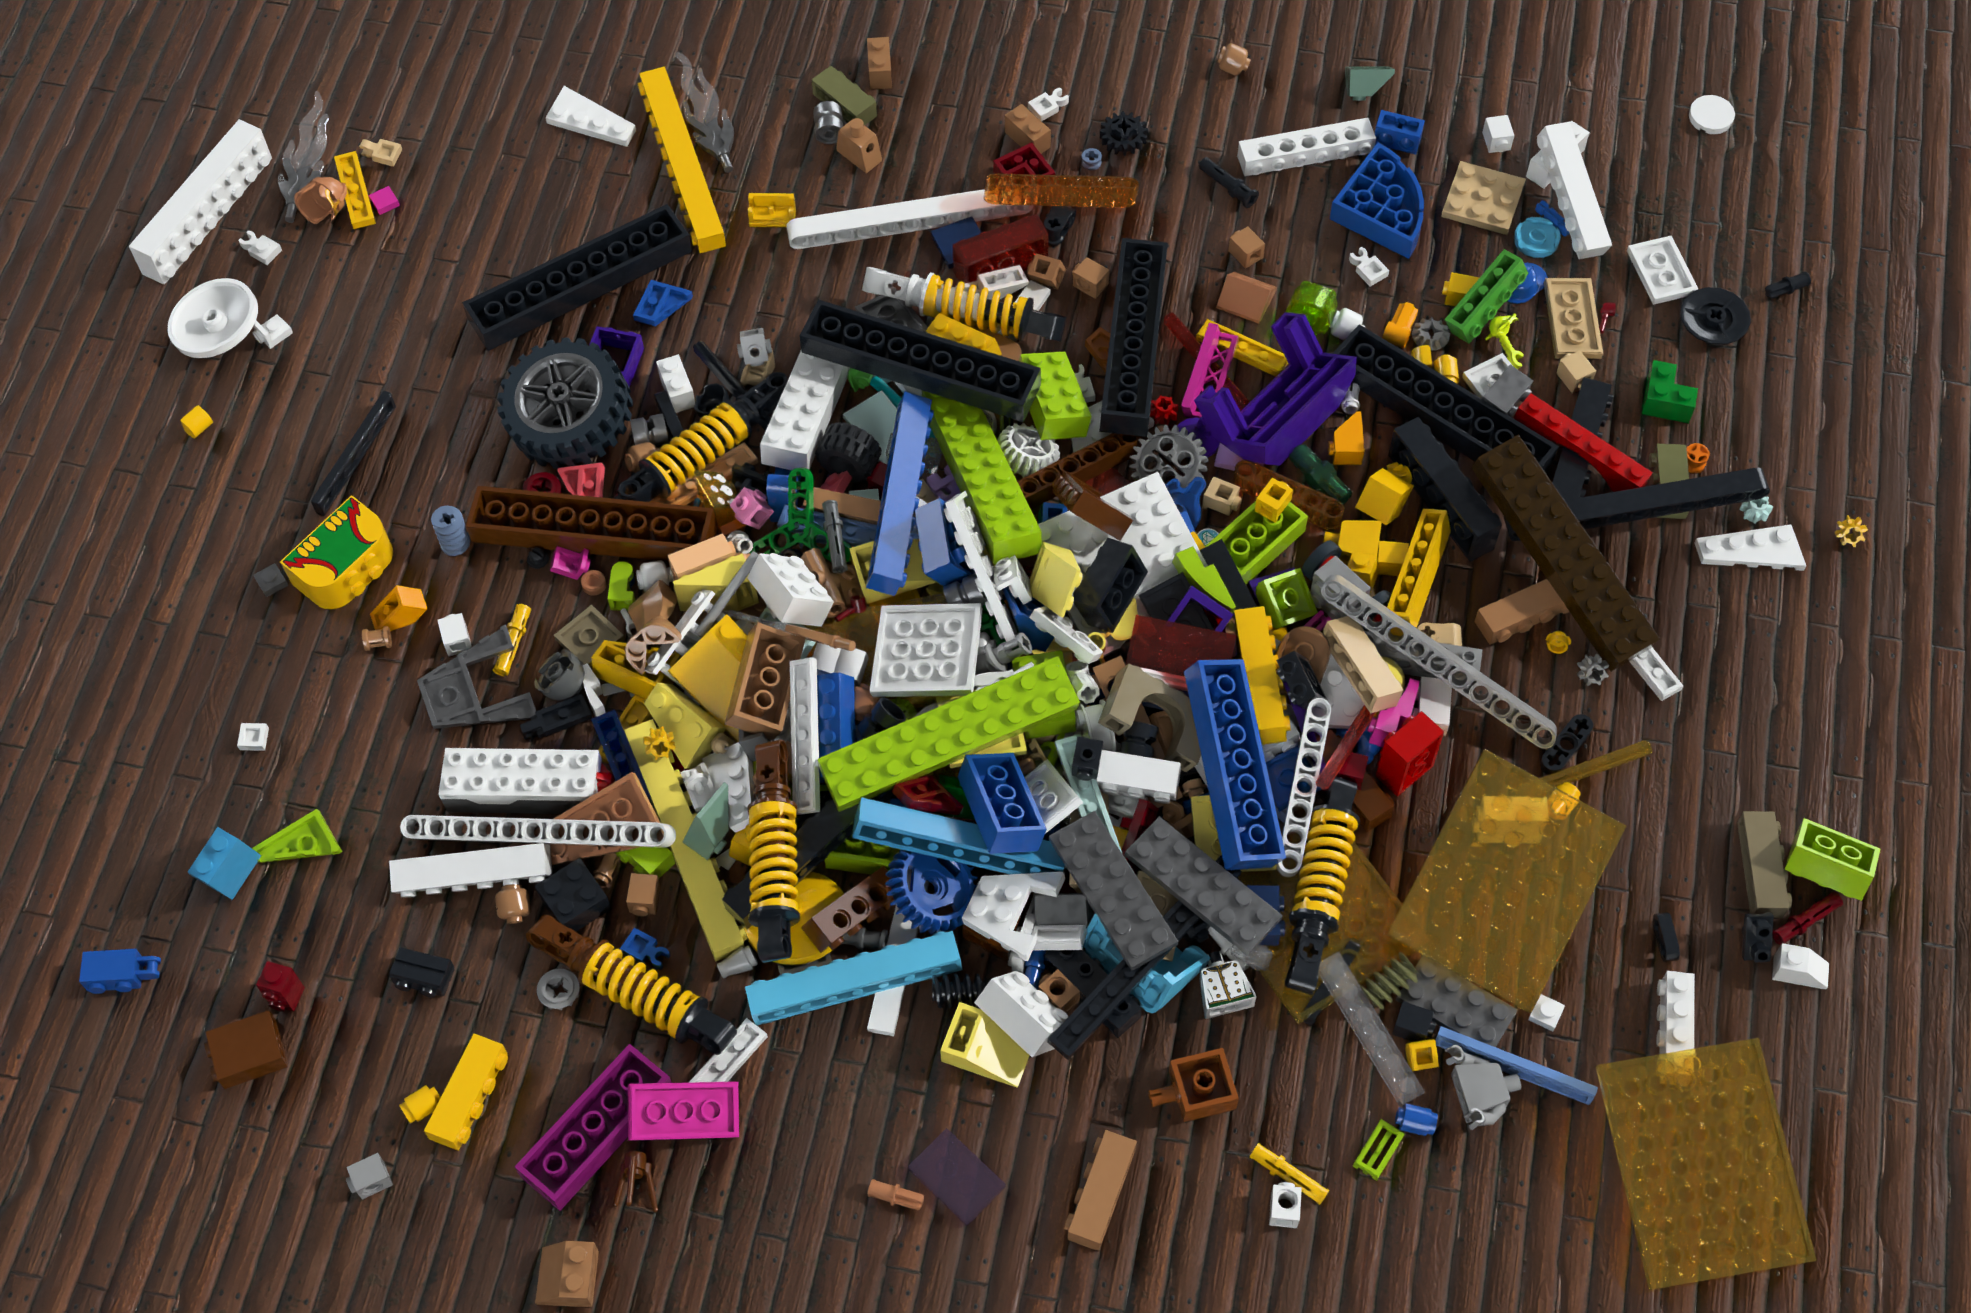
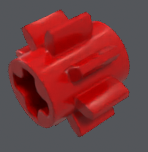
[1150,395,1178,426]

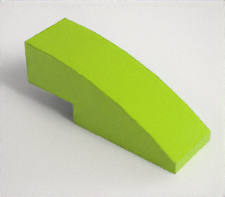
[1172,546,1236,614]

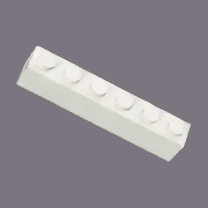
[1537,122,1612,259]
[389,843,552,898]

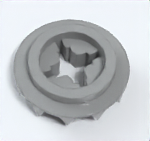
[1412,317,1450,350]
[537,969,580,1011]

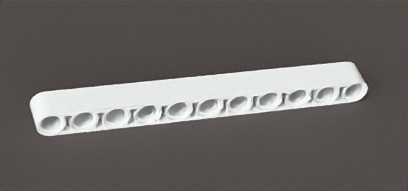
[786,184,1033,249]
[400,815,676,848]

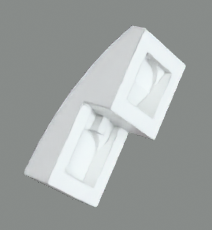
[583,663,607,721]

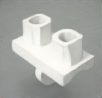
[680,762,716,812]

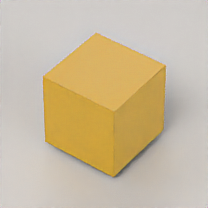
[1355,468,1414,525]

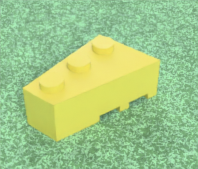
[644,682,726,769]

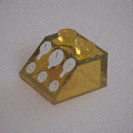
[694,470,737,532]

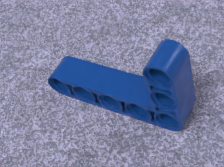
[767,467,801,522]

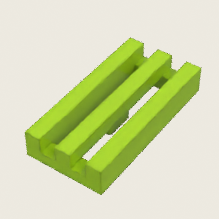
[1353,1119,1405,1181]

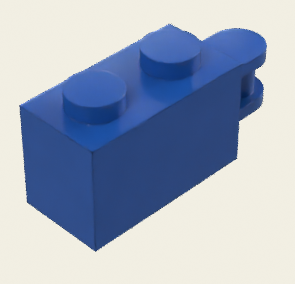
[79,949,161,994]

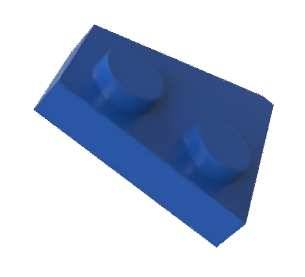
[633,280,693,327]

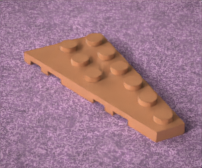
[507,772,664,866]

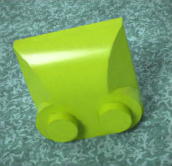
[1256,568,1318,629]

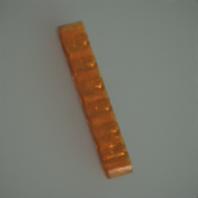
[983,174,1139,207]

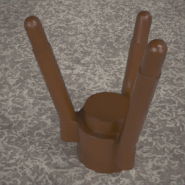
[613,1151,658,1212]

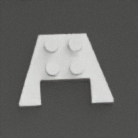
[1285,654,1366,729]
[962,871,1065,961]

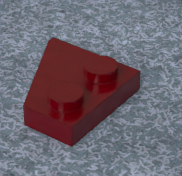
[892,775,964,815]

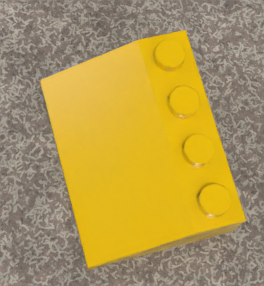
[668,614,748,742]

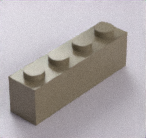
[1737,811,1792,918]

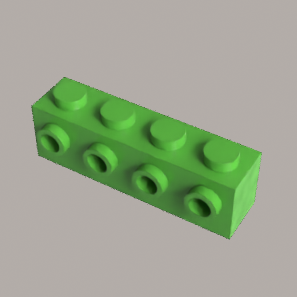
[1445,249,1529,344]

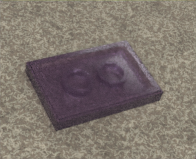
[908,1128,1006,1226]

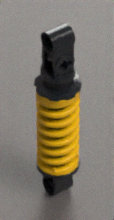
[619,372,788,502]
[1285,775,1360,995]

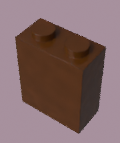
[204,1010,288,1089]

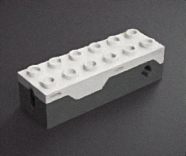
[438,748,614,814]

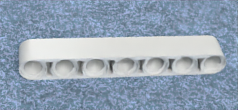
[1277,698,1331,877]

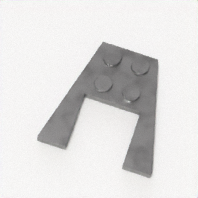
[417,624,536,729]

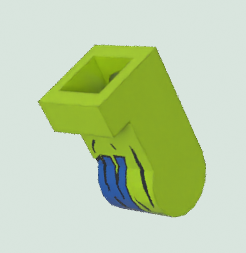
[608,561,636,611]

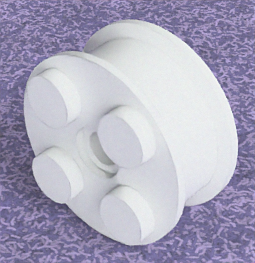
[1075,699,1116,752]

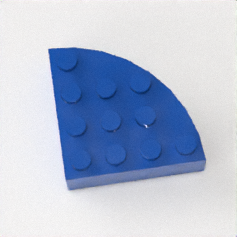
[1330,142,1424,259]

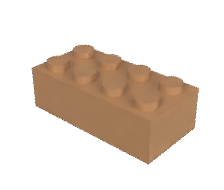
[725,622,805,741]

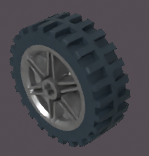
[497,337,633,469]

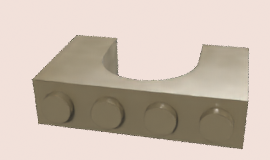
[1098,663,1201,772]

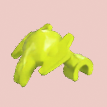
[1485,313,1524,369]

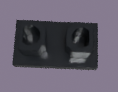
[730,463,774,501]
[1742,912,1774,963]

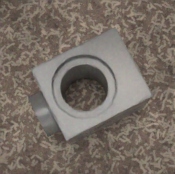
[346,1153,393,1200]

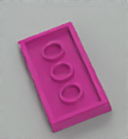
[628,1082,739,1140]

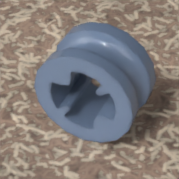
[1082,148,1102,170]

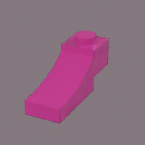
[1367,678,1420,748]

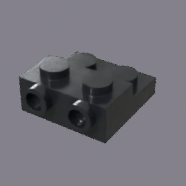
[1277,650,1328,709]

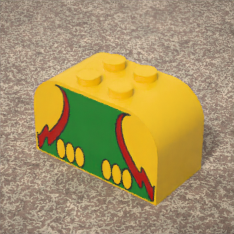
[280,495,393,609]

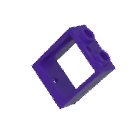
[589,326,644,387]
[1156,586,1234,666]

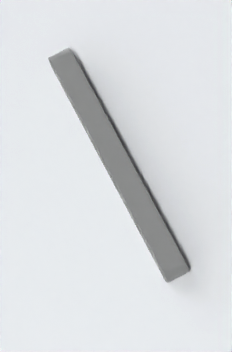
[1321,575,1557,749]

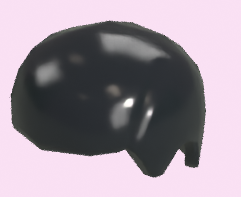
[694,383,730,417]

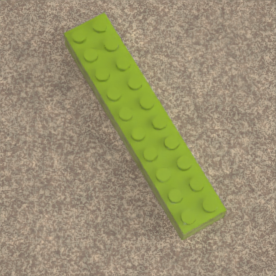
[922,391,1042,565]
[818,656,1080,812]

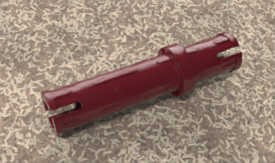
[1772,891,1843,945]

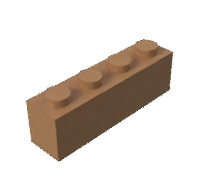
[1474,579,1569,645]
[1064,1130,1137,1251]

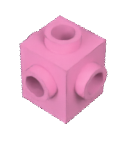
[730,487,774,530]

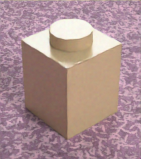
[1556,351,1596,394]

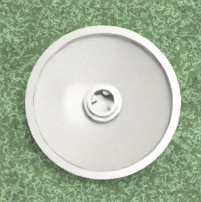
[168,278,258,358]

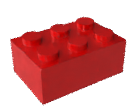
[1376,711,1444,797]

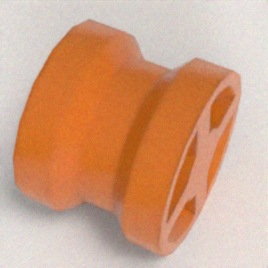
[1687,443,1710,474]

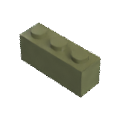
[812,66,877,125]
[1649,443,1689,519]

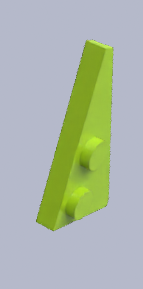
[252,809,342,863]

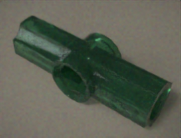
[1289,444,1353,507]

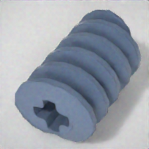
[431,506,471,556]

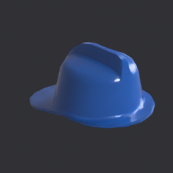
[1508,262,1548,304]

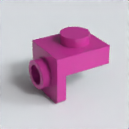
[550,546,591,580]

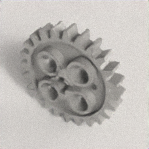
[1130,425,1208,488]

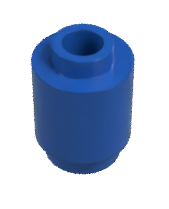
[1395,1103,1438,1136]

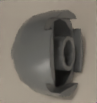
[534,649,585,701]

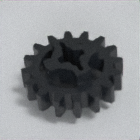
[1100,111,1148,156]

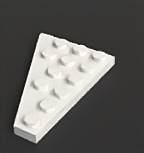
[944,490,1018,642]

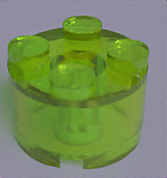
[1285,281,1338,336]

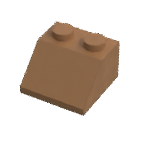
[535,1241,599,1307]

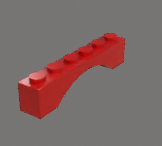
[1513,393,1653,492]

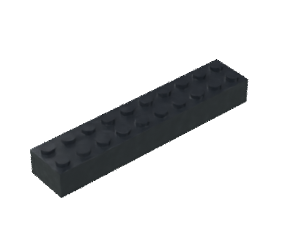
[462,204,692,351]
[1099,238,1168,437]
[799,299,1041,422]
[1333,324,1559,472]

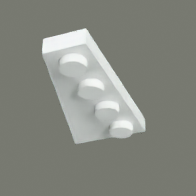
[546,86,636,147]
[1695,524,1806,571]

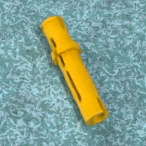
[493,604,531,676]
[1249,1143,1329,1205]

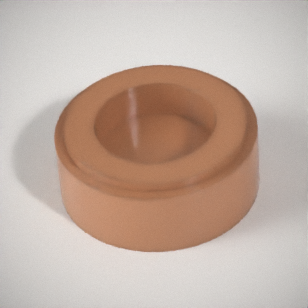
[581,570,606,595]

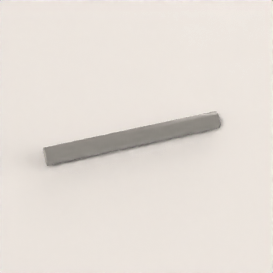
[694,551,759,638]

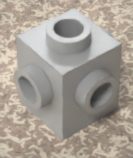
[737,328,772,366]

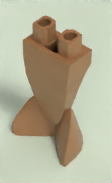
[625,580,682,675]

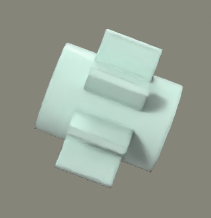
[1740,497,1773,524]

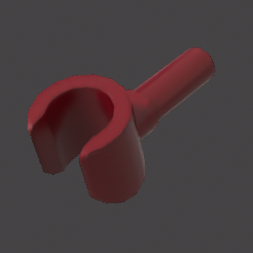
[1599,302,1616,333]
[835,595,866,622]

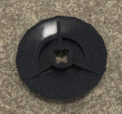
[1680,287,1751,345]

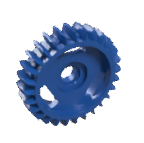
[885,849,978,935]

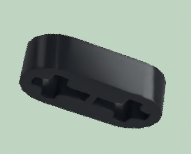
[1653,912,1680,962]

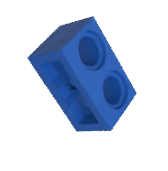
[1375,110,1425,155]

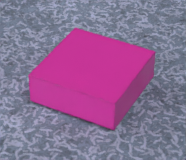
[368,186,400,215]

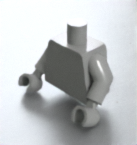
[1445,1045,1521,1130]

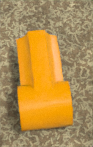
[1382,302,1418,348]

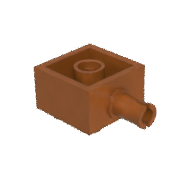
[1148,1048,1239,1122]

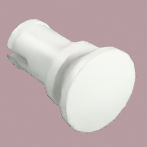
[726,530,753,554]

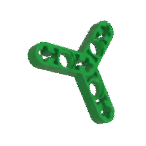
[749,467,853,564]

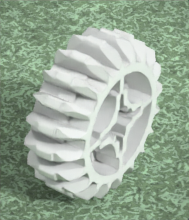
[997,423,1060,478]

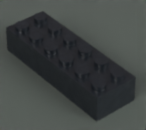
[1388,417,1502,562]

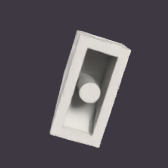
[1772,943,1829,990]

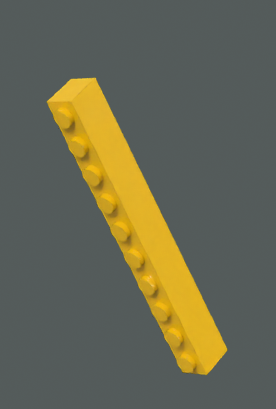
[637,67,726,253]

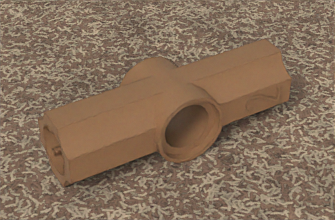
[801,548,846,618]

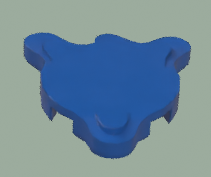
[1165,477,1206,530]

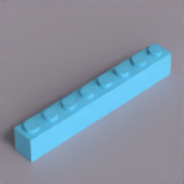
[745,931,963,1026]

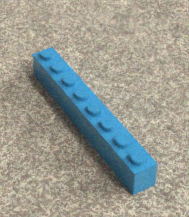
[852,797,1065,874]

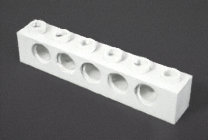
[1237,118,1376,176]

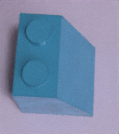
[188,827,262,900]

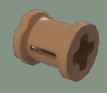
[362,626,392,651]

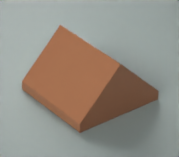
[1216,272,1277,324]

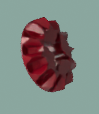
[523,472,561,494]

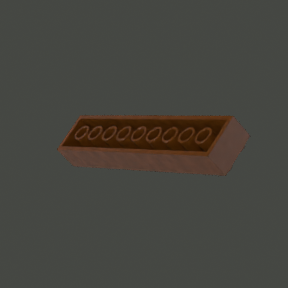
[465,486,718,561]

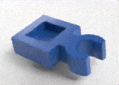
[620,927,671,970]

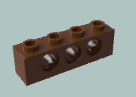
[801,866,894,953]

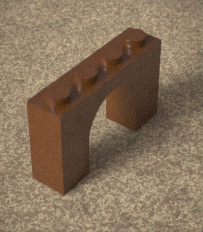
[1052,470,1133,541]

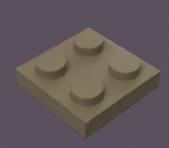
[554,605,625,668]

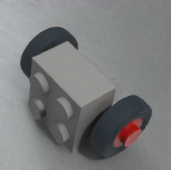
[1302,540,1392,631]

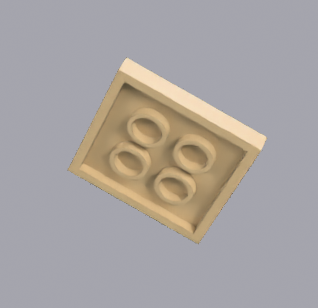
[1441,161,1526,235]

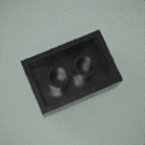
[1073,537,1148,633]

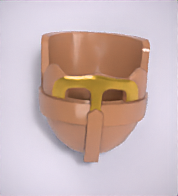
[294,177,347,224]

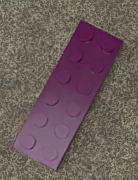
[515,1044,672,1211]

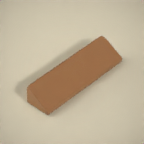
[802,487,881,525]

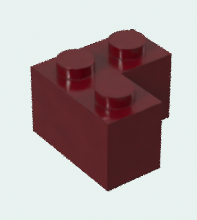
[993,142,1055,199]

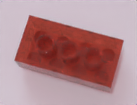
[952,214,1048,283]
[1125,615,1237,677]

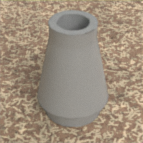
[717,945,758,978]

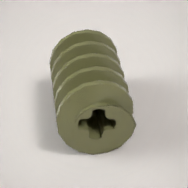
[1359,952,1418,1010]

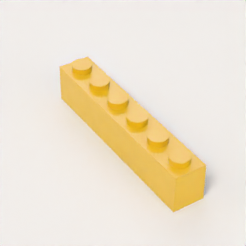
[1387,509,1451,636]
[1234,606,1291,745]

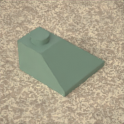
[1345,66,1395,101]
[683,782,729,860]

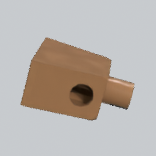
[836,118,882,174]

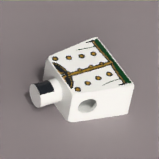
[1200,951,1256,1019]

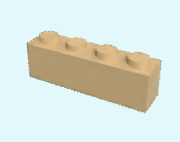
[1323,616,1403,714]

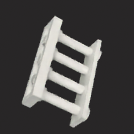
[645,589,754,705]

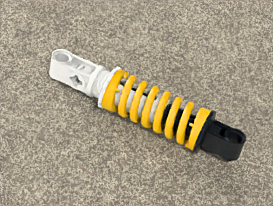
[862,267,1067,342]

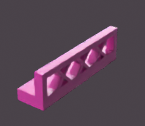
[1181,323,1239,418]

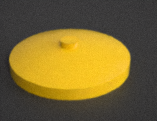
[744,872,844,965]

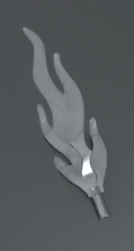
[675,52,734,173]
[278,91,329,223]

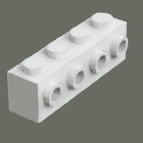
[1656,971,1694,1087]

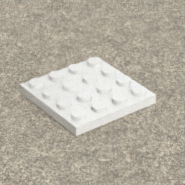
[870,603,983,697]

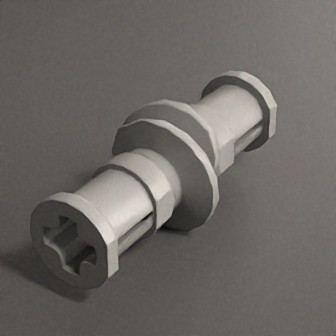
[975,633,1032,675]

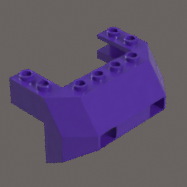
[1194,312,1357,466]

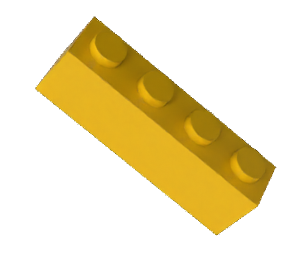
[424,1033,508,1151]

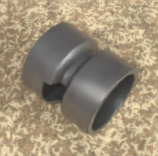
[813,101,843,144]
[630,413,669,446]
[943,573,988,605]

